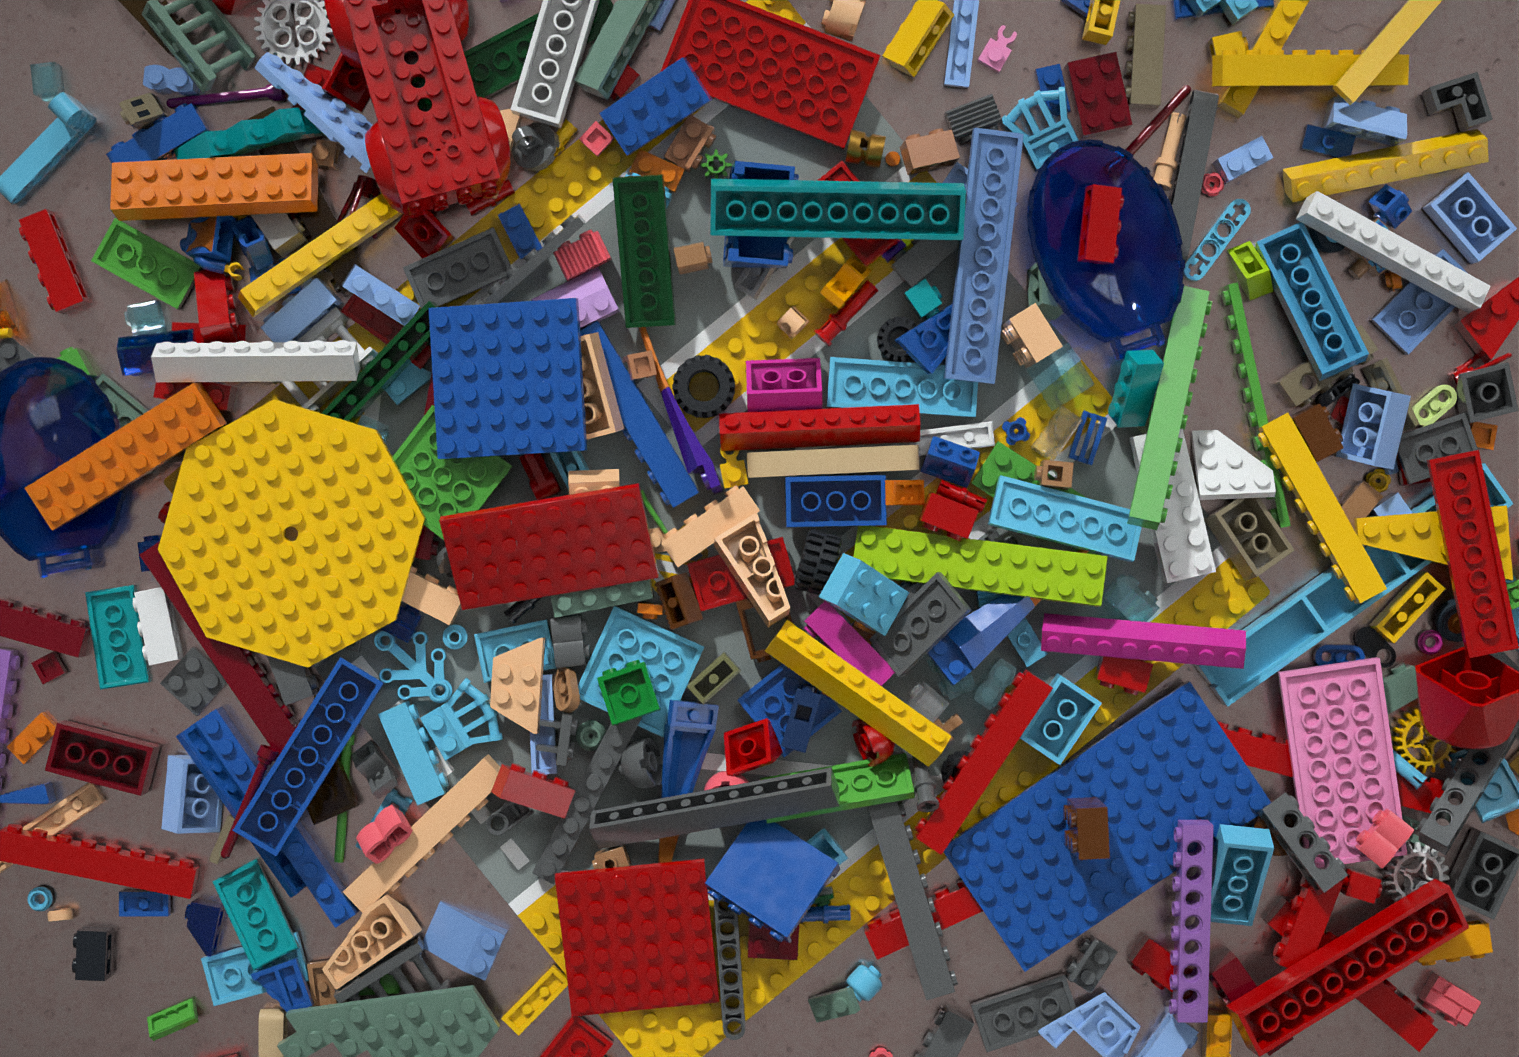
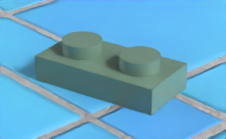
[808,987,861,1023]

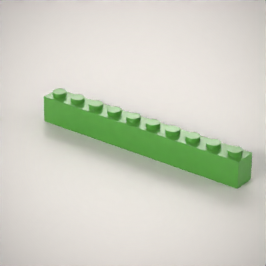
[1127,285,1212,530]

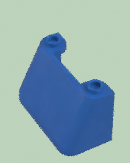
[723,161,799,268]

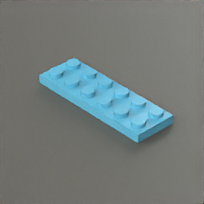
[827,357,978,417]
[988,475,1142,562]

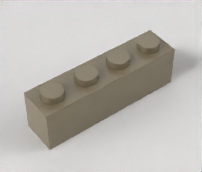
[1124,4,1166,109]

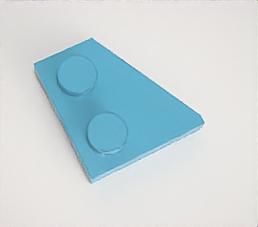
[385,363,432,405]

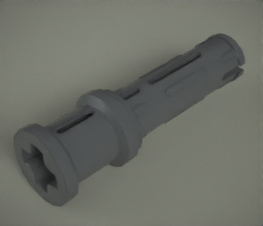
[912,756,939,812]

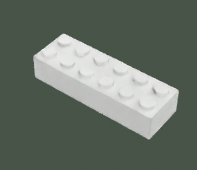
[510,0,600,128]
[1129,429,1216,583]

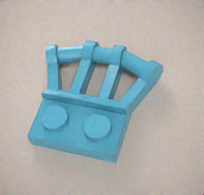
[1002,86,1082,169]
[420,678,503,761]

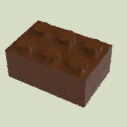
[1063,797,1110,860]

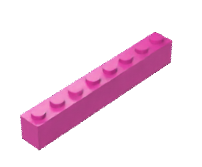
[1041,613,1246,669]

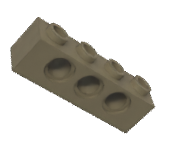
[1275,325,1378,408]

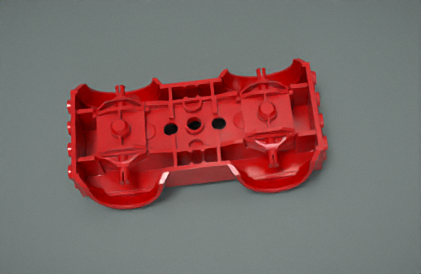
[324,0,511,218]

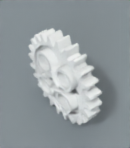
[254,0,333,67]

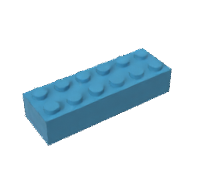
[1255,222,1369,381]

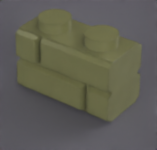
[687,651,741,705]

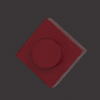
[31,651,67,685]

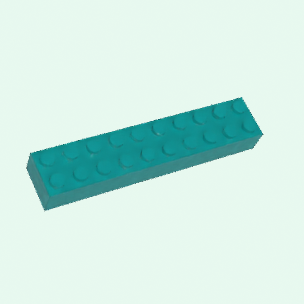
[710,179,966,240]

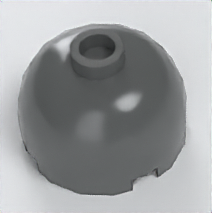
[618,738,663,789]

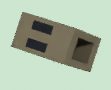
[119,92,169,130]

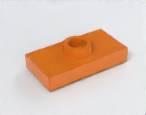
[885,480,925,505]

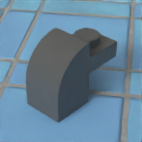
[351,740,398,799]

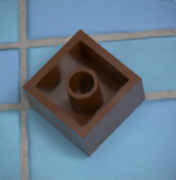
[1290,404,1344,462]

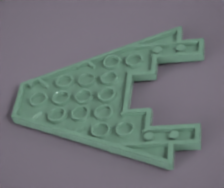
[277,985,500,1057]

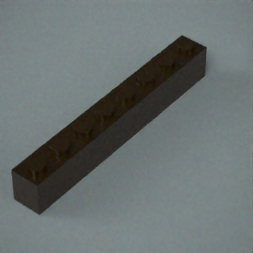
[247,105,363,297]

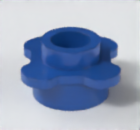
[1002,417,1030,445]

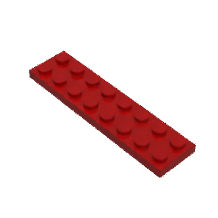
[1427,450,1519,658]

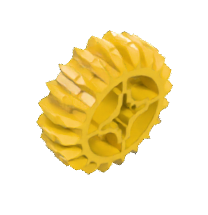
[1391,707,1457,774]

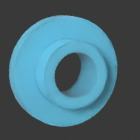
[443,624,468,649]
[28,886,53,911]

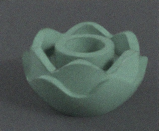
[576,720,606,751]

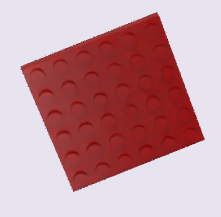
[555,859,719,1017]

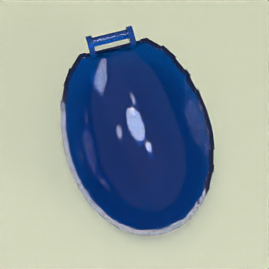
[1027,139,1185,361]
[0,357,127,578]

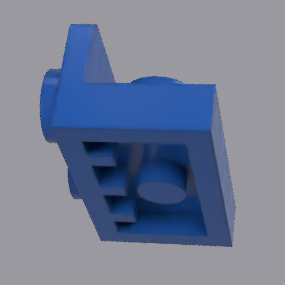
[920,436,980,488]

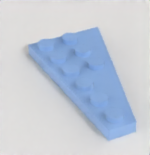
[254,52,373,173]

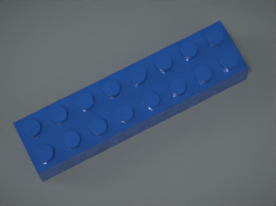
[232,657,384,856]

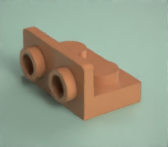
[664,115,717,173]

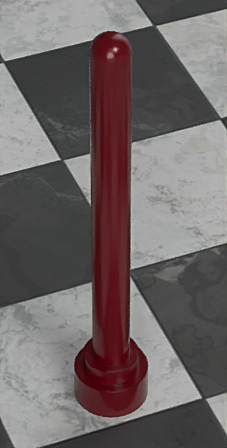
[1103,85,1191,180]
[220,744,279,859]

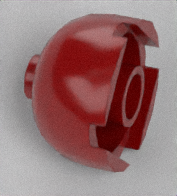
[852,718,896,767]

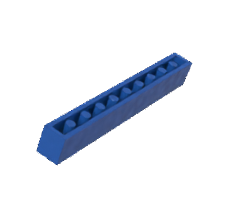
[196,706,360,928]

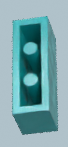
[1108,350,1164,428]

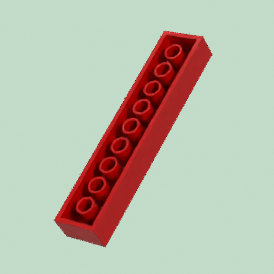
[1226,878,1469,1057]

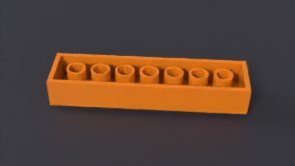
[110,153,318,221]
[25,382,227,530]

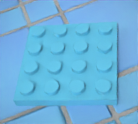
[578,606,705,737]

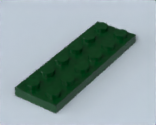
[612,174,676,328]

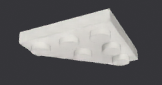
[1191,430,1276,500]

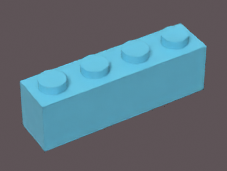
[378,701,449,806]

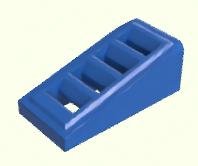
[0,782,56,804]

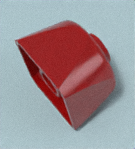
[1415,647,1519,749]

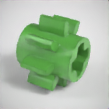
[701,149,732,179]

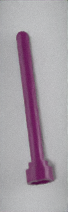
[166,84,285,108]

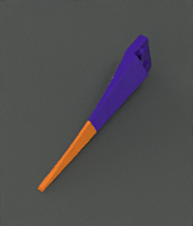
[639,327,724,495]

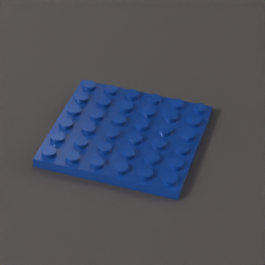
[429,298,587,459]

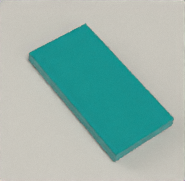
[85,585,151,690]
[212,859,300,971]

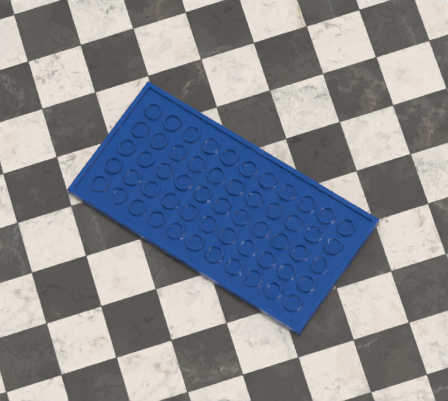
[944,681,1271,972]

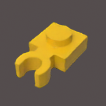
[720,447,749,489]

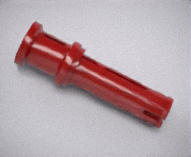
[813,280,879,347]

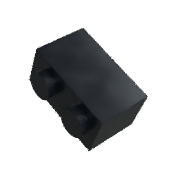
[72,926,113,981]

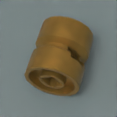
[845,130,886,168]

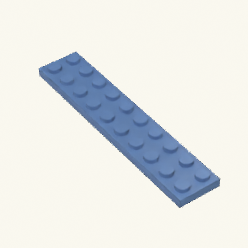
[944,128,1024,384]

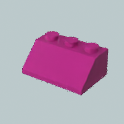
[746,358,822,412]

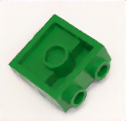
[597,660,661,726]

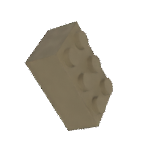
[1204,498,1295,581]

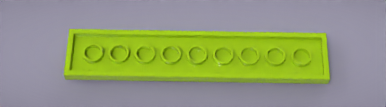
[854,526,1108,607]

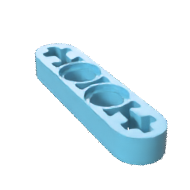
[1182,199,1251,282]

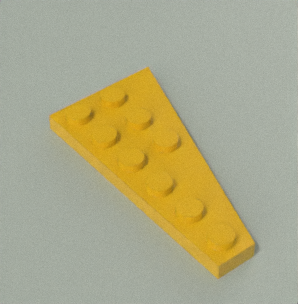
[1354,506,1513,580]

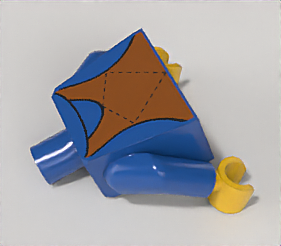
[180,215,247,281]

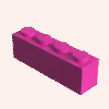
[804,601,895,686]

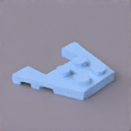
[1038,992,1141,1057]

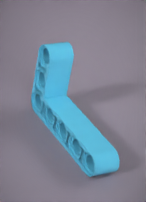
[0,92,97,205]

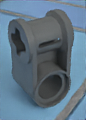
[486,801,535,835]

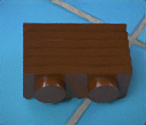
[654,572,703,630]

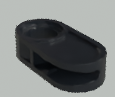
[1313,372,1360,407]
[1352,626,1396,668]

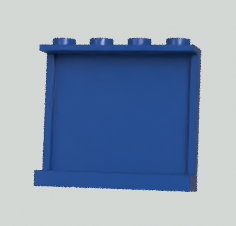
[705,820,840,944]

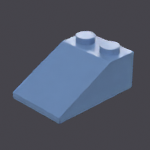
[423,901,508,980]

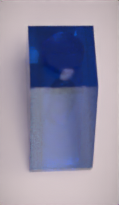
[185,898,225,957]

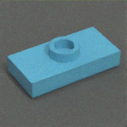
[1007,618,1048,667]

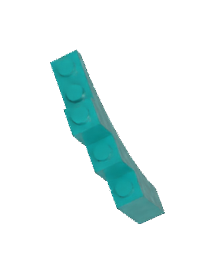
[174,108,326,159]

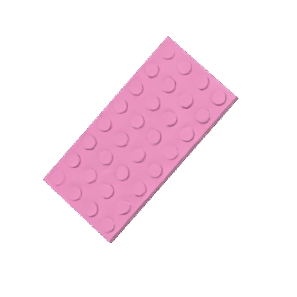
[1278,657,1407,868]

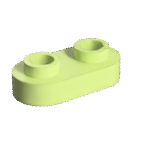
[1412,385,1457,426]

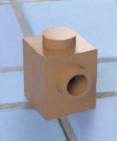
[592,845,632,869]

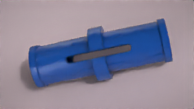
[801,904,851,924]

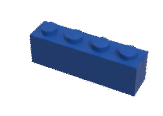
[106,103,211,163]

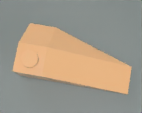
[322,894,422,990]

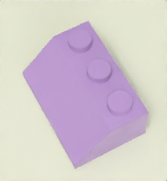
[531,267,620,330]

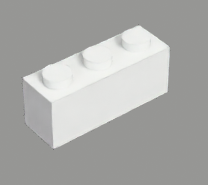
[133,587,184,665]

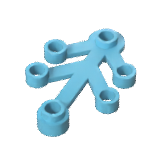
[374,631,453,703]

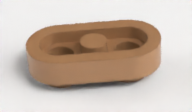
[553,667,580,713]

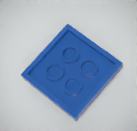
[737,664,842,758]

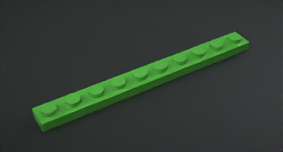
[1222,282,1291,528]

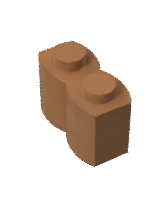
[674,242,713,275]

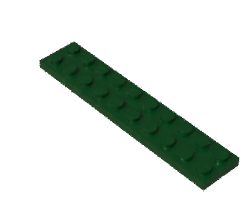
[411,0,613,112]

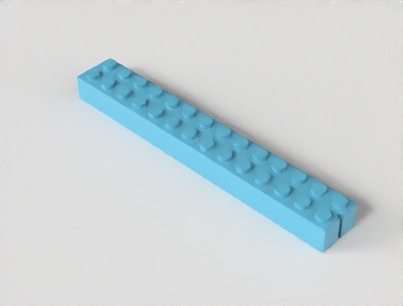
[1194,463,1513,707]

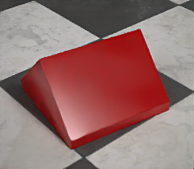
[322,52,370,112]
[394,210,456,259]
[724,718,783,776]

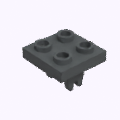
[536,712,578,766]

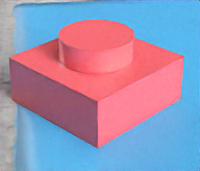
[579,121,615,157]

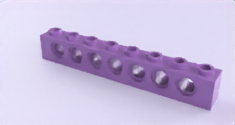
[1169,820,1213,1023]

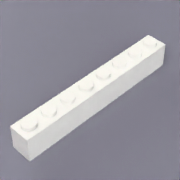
[1296,191,1490,313]
[151,340,360,382]

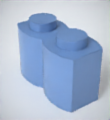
[143,65,200,97]

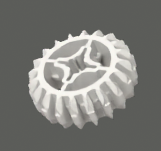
[1381,842,1450,902]

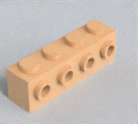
[661,485,760,567]

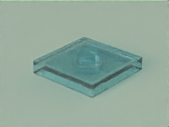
[1026,342,1095,411]

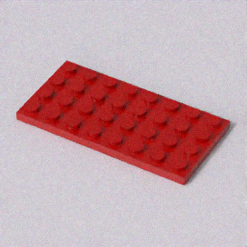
[660,0,881,150]
[439,483,659,610]

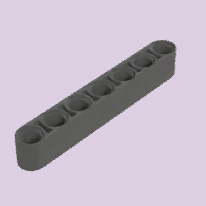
[1160,90,1219,262]
[714,899,746,1040]

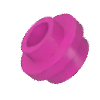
[1417,630,1443,655]

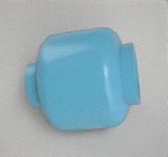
[846,965,883,1002]

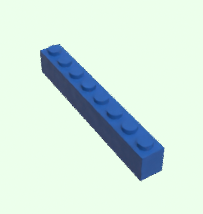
[580,321,700,508]

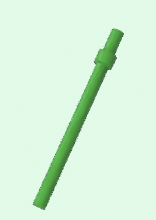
[334,734,355,863]

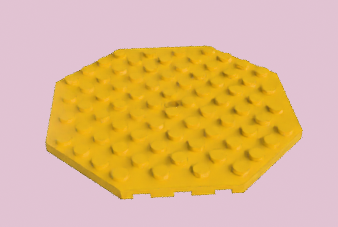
[158,399,426,668]

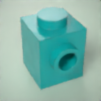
[903,279,942,319]

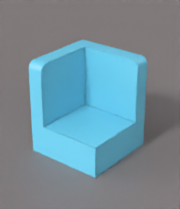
[807,828,848,865]

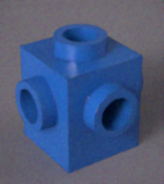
[1368,184,1412,229]

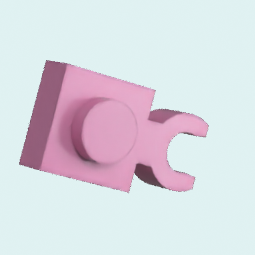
[978,25,1017,73]

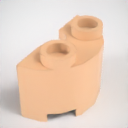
[821,0,866,42]

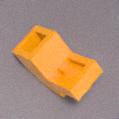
[820,255,872,308]

